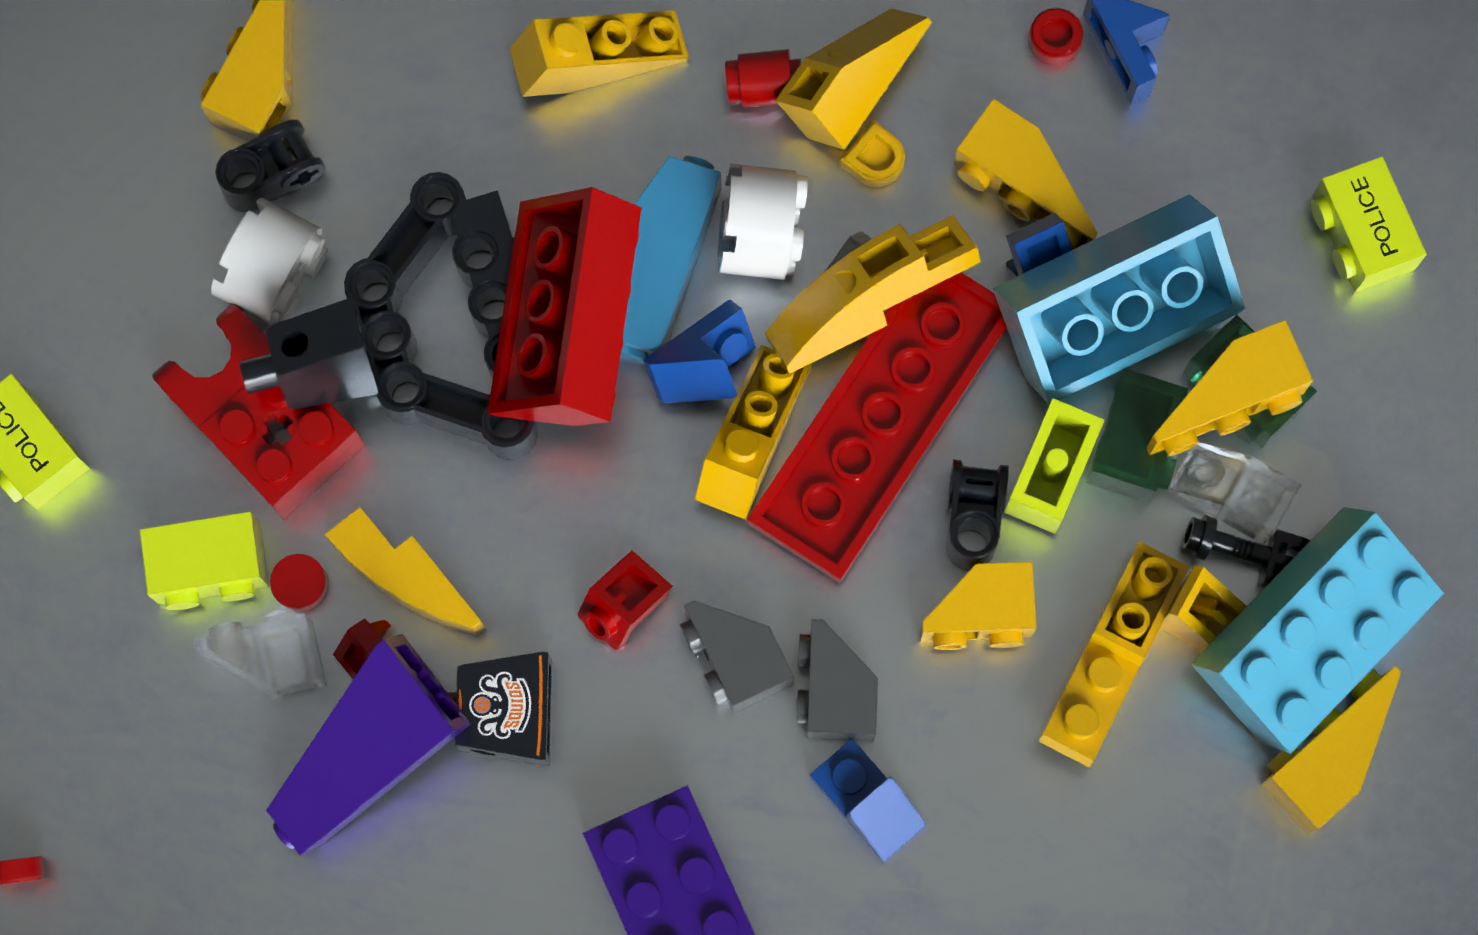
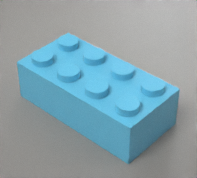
[993,194,1246,405]
[1191,507,1444,754]

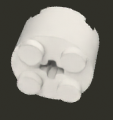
[717,163,808,280]
[211,197,328,325]

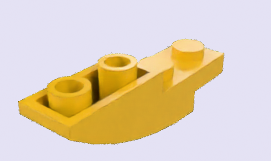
[765,215,981,374]
[1038,541,1190,768]

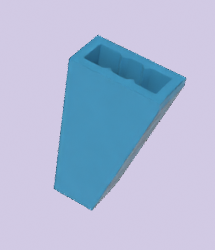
[621,156,722,362]

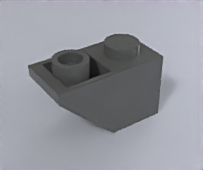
[679,600,794,714]
[796,619,878,741]

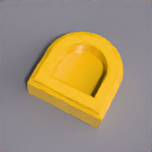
[840,121,905,188]

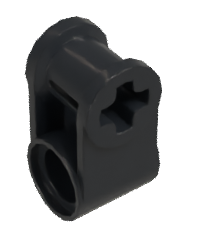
[215,119,326,212]
[946,459,1009,571]

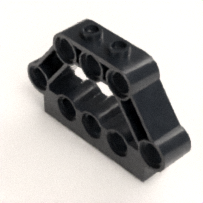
[344,172,538,460]

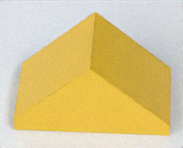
[1160,565,1247,651]

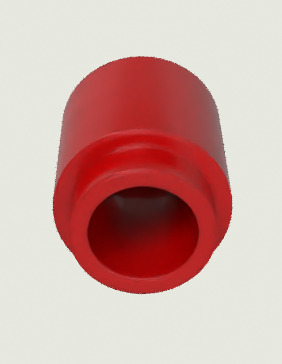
[725,49,801,108]

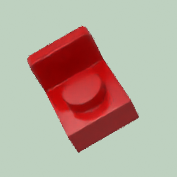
[578,550,673,650]

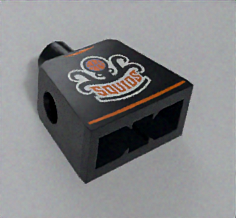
[447,652,552,766]

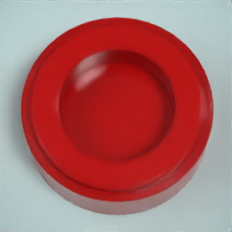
[1028,8,1083,65]
[270,554,328,612]
[0,856,44,884]

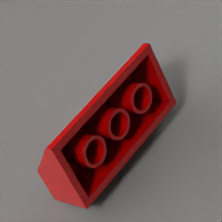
[487,187,642,426]

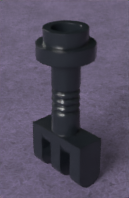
[1183,515,1310,587]

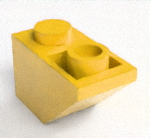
[920,562,1036,650]

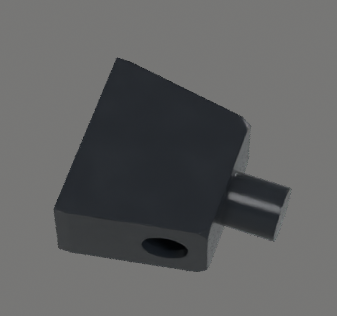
[239,298,379,409]

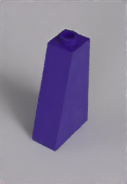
[266,634,471,856]

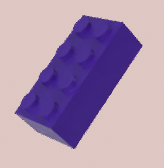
[583,785,755,935]

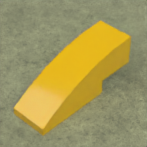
[324,507,486,637]

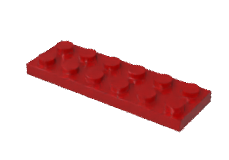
[747,272,1007,583]

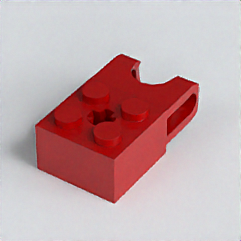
[152,304,365,520]

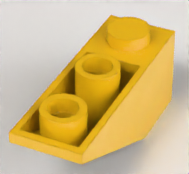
[201,0,293,141]
[776,8,932,150]
[509,10,689,97]
[953,98,1098,250]
[1146,320,1313,456]
[695,345,812,520]
[1262,665,1401,835]

